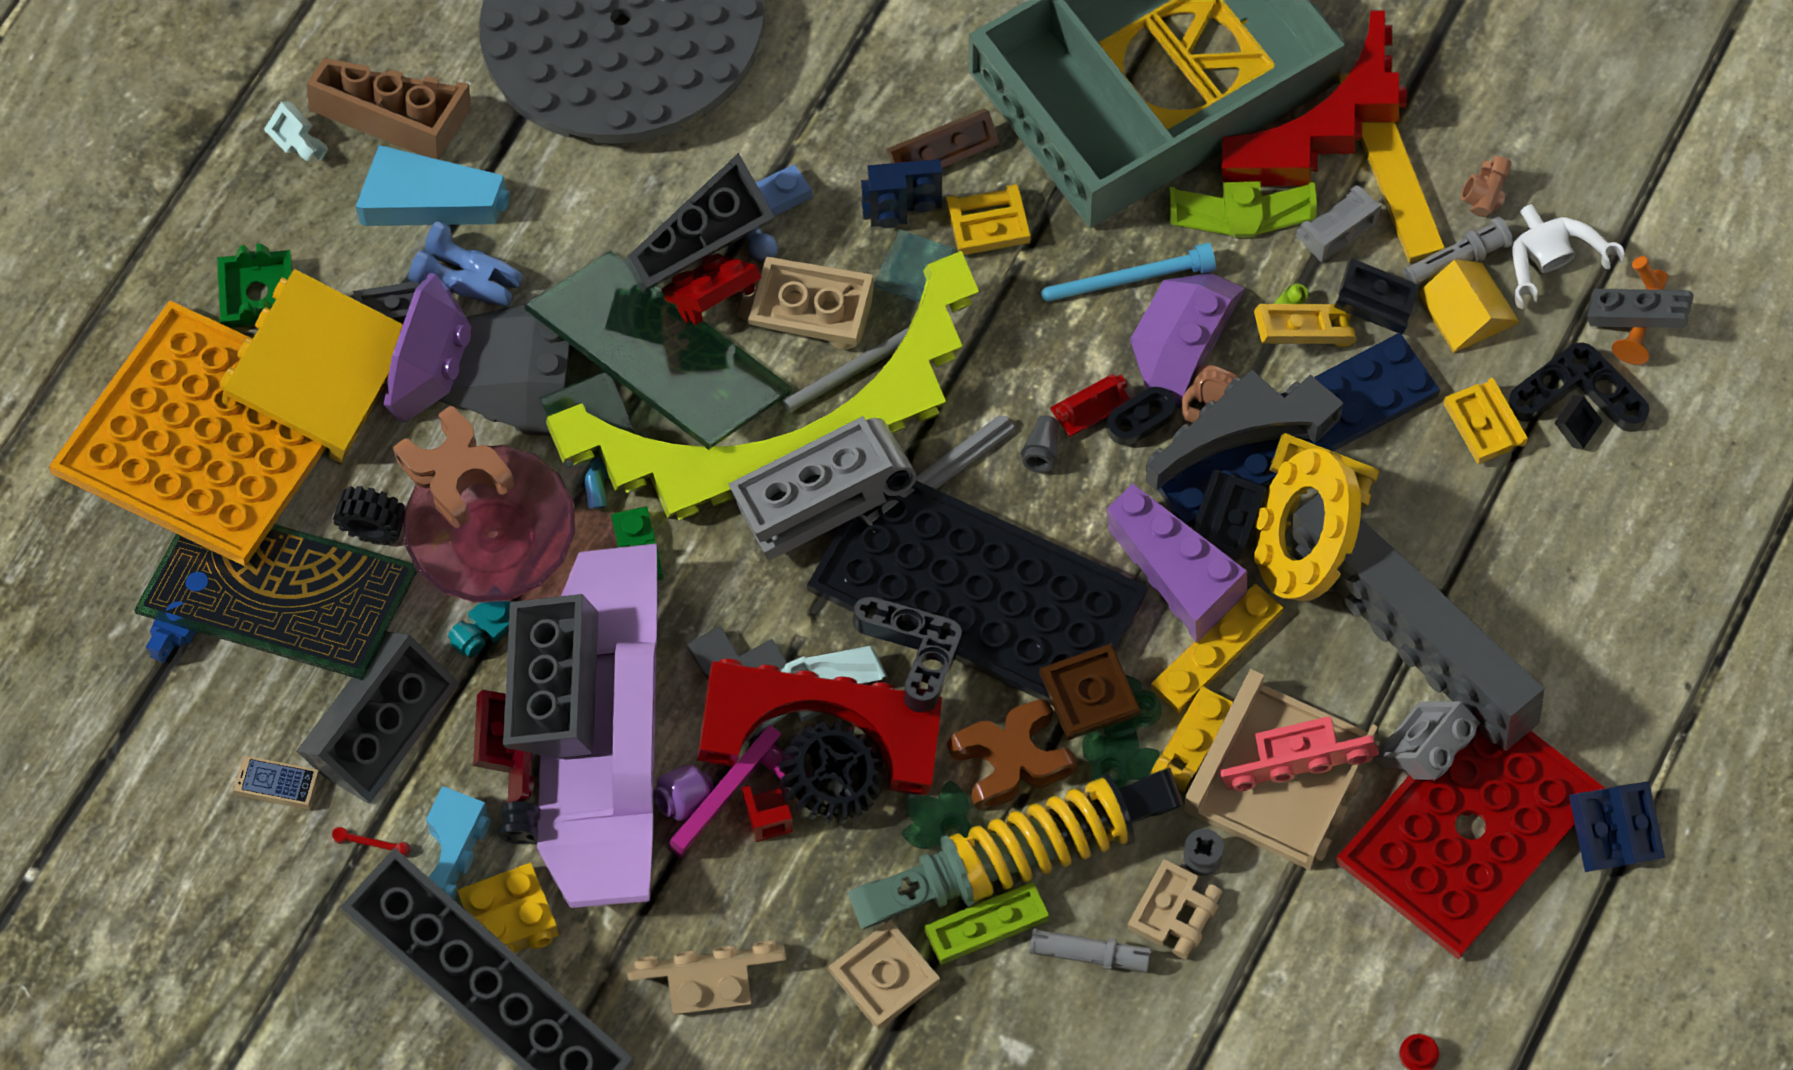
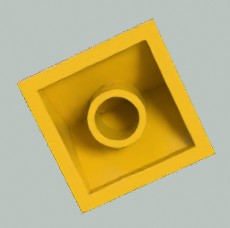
[1417,260,1519,353]

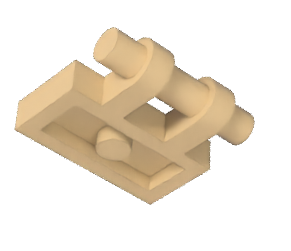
[1127,859,1223,959]

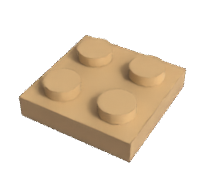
[828,919,940,1030]

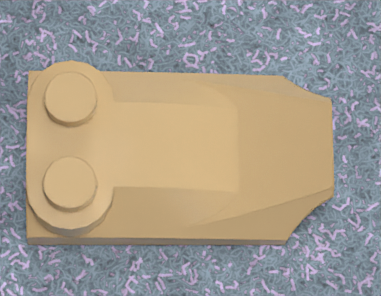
[737,257,874,350]

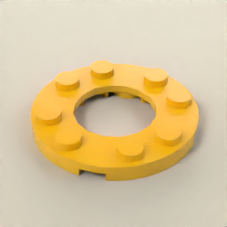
[1254,448,1361,602]

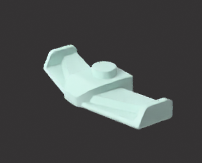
[746,645,889,745]

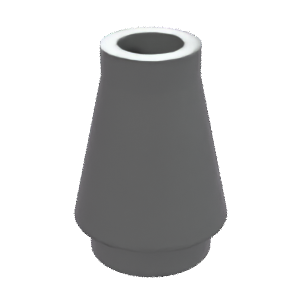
[1021,415,1059,473]

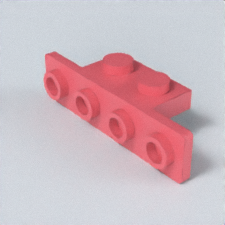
[1220,716,1379,791]

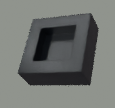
[1554,395,1603,449]

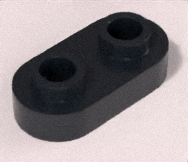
[1107,387,1175,445]

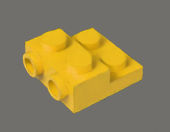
[457,862,559,954]

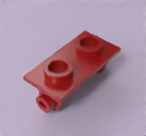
[1050,374,1130,438]

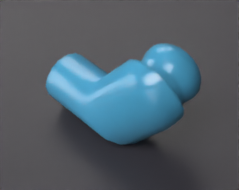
[585,458,610,509]

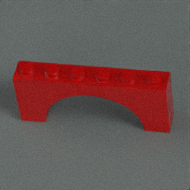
[697,659,943,796]

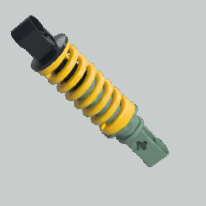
[847,768,1185,930]

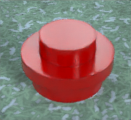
[1399,1034,1440,1070]

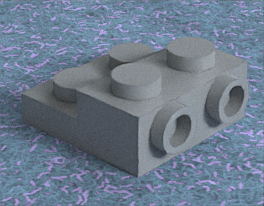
[1374,701,1480,780]

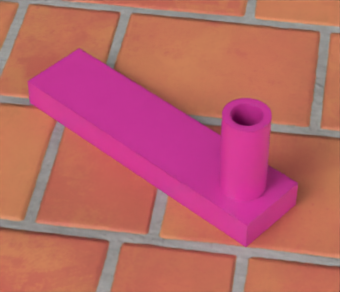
[668,724,811,858]

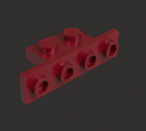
[473,689,535,803]

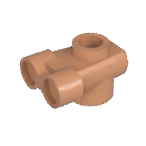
[1460,156,1512,217]

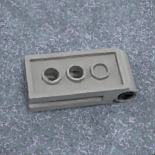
[728,416,916,561]

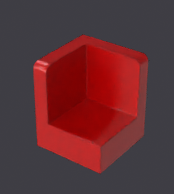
[742,786,793,842]

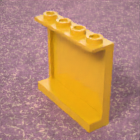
[219,269,403,464]

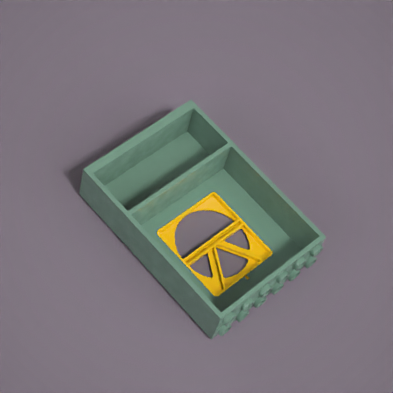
[968,0,1345,229]

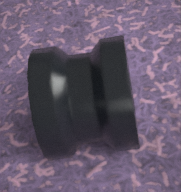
[499,801,541,845]

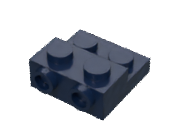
[861,159,942,228]

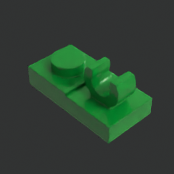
[610,506,664,580]

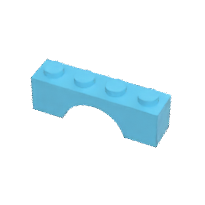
[426,786,491,899]

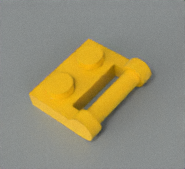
[945,184,1031,255]

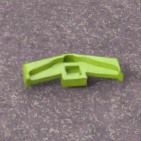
[1168,181,1317,238]

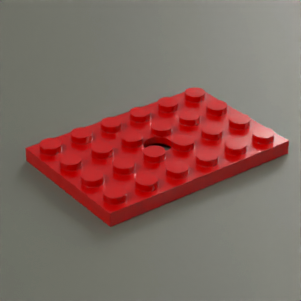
[1336,726,1605,960]

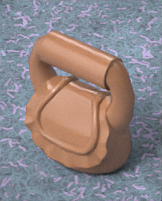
[1181,364,1238,423]

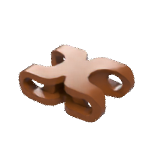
[946,699,1079,810]

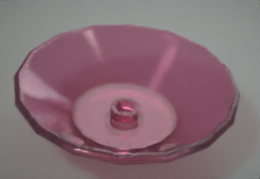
[403,445,576,603]

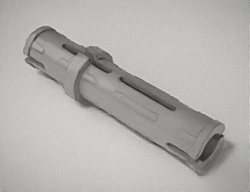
[1030,928,1151,973]

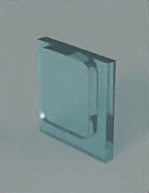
[874,229,954,303]

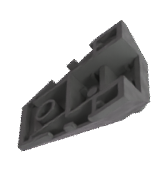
[438,300,572,436]

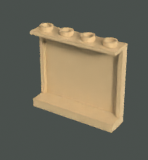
[1183,669,1380,870]

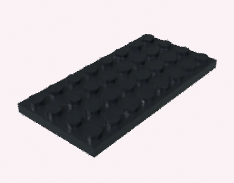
[807,480,1148,706]

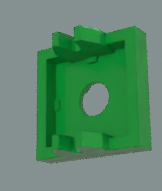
[217,243,293,328]

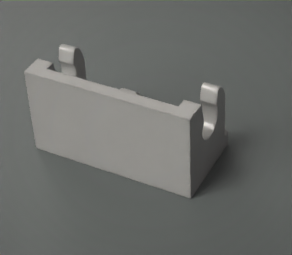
[1296,185,1381,263]

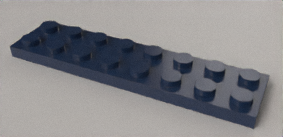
[1146,332,1440,527]

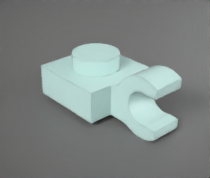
[264,102,328,161]

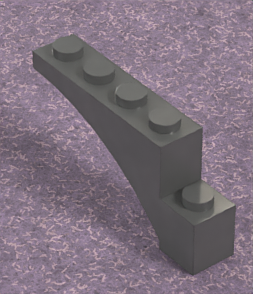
[1146,370,1344,491]

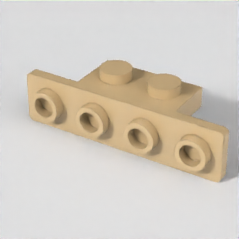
[627,941,786,1014]

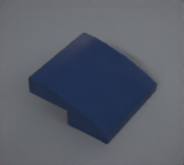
[1569,781,1665,873]

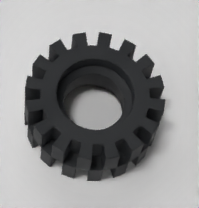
[333,486,408,545]

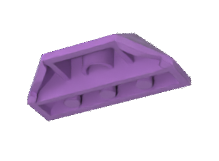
[384,273,472,422]
[1130,273,1245,408]

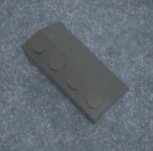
[503,594,598,758]
[296,632,459,803]

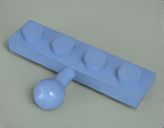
[747,164,813,263]

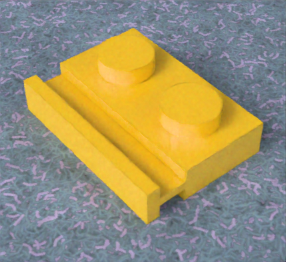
[1443,377,1528,465]

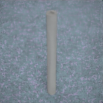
[783,327,909,413]

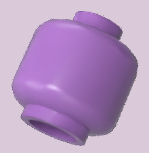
[654,764,714,821]

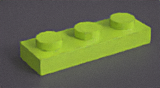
[925,882,1049,965]

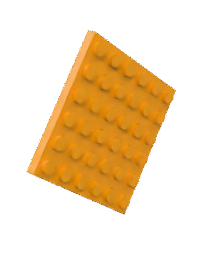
[49,300,327,566]

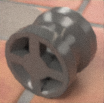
[1183,829,1224,876]

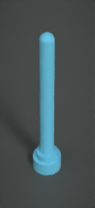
[1041,242,1216,302]

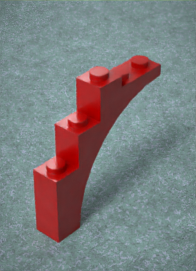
[1222,10,1407,186]

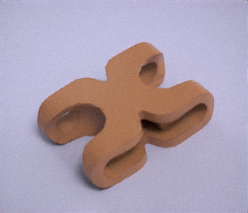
[393,406,515,528]

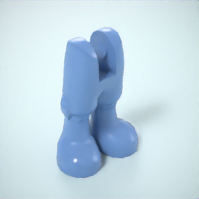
[409,221,523,307]

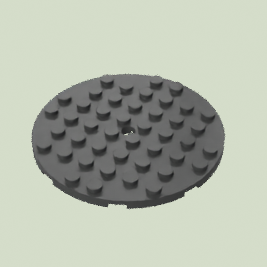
[479,0,765,143]

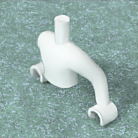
[1512,204,1624,309]

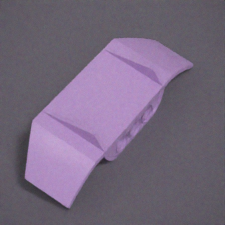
[537,543,657,908]

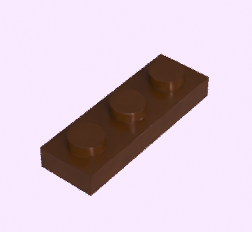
[887,108,1000,168]

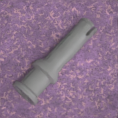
[1403,217,1513,286]

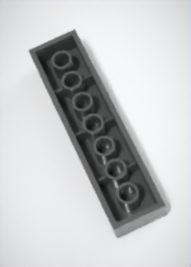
[1292,493,1545,751]
[340,847,634,1070]

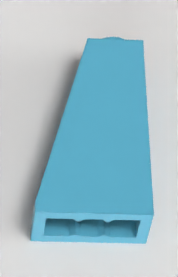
[355,145,510,226]

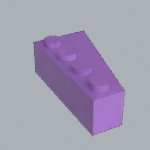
[1107,483,1247,643]

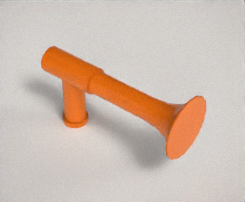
[1612,256,1669,365]

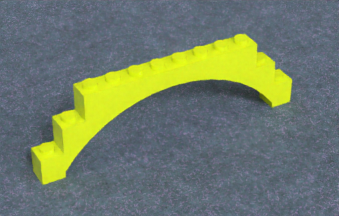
[546,251,979,520]

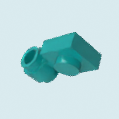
[448,589,510,658]

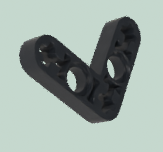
[1508,342,1650,432]
[852,597,962,713]

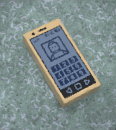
[233,755,320,810]

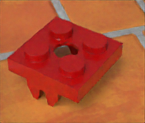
[661,254,761,325]

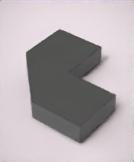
[687,626,787,680]

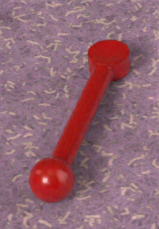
[332,827,411,857]

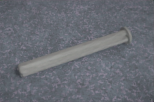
[858,415,1014,533]

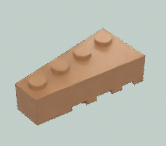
[306,58,471,160]

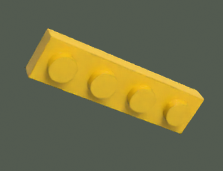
[1150,583,1283,714]

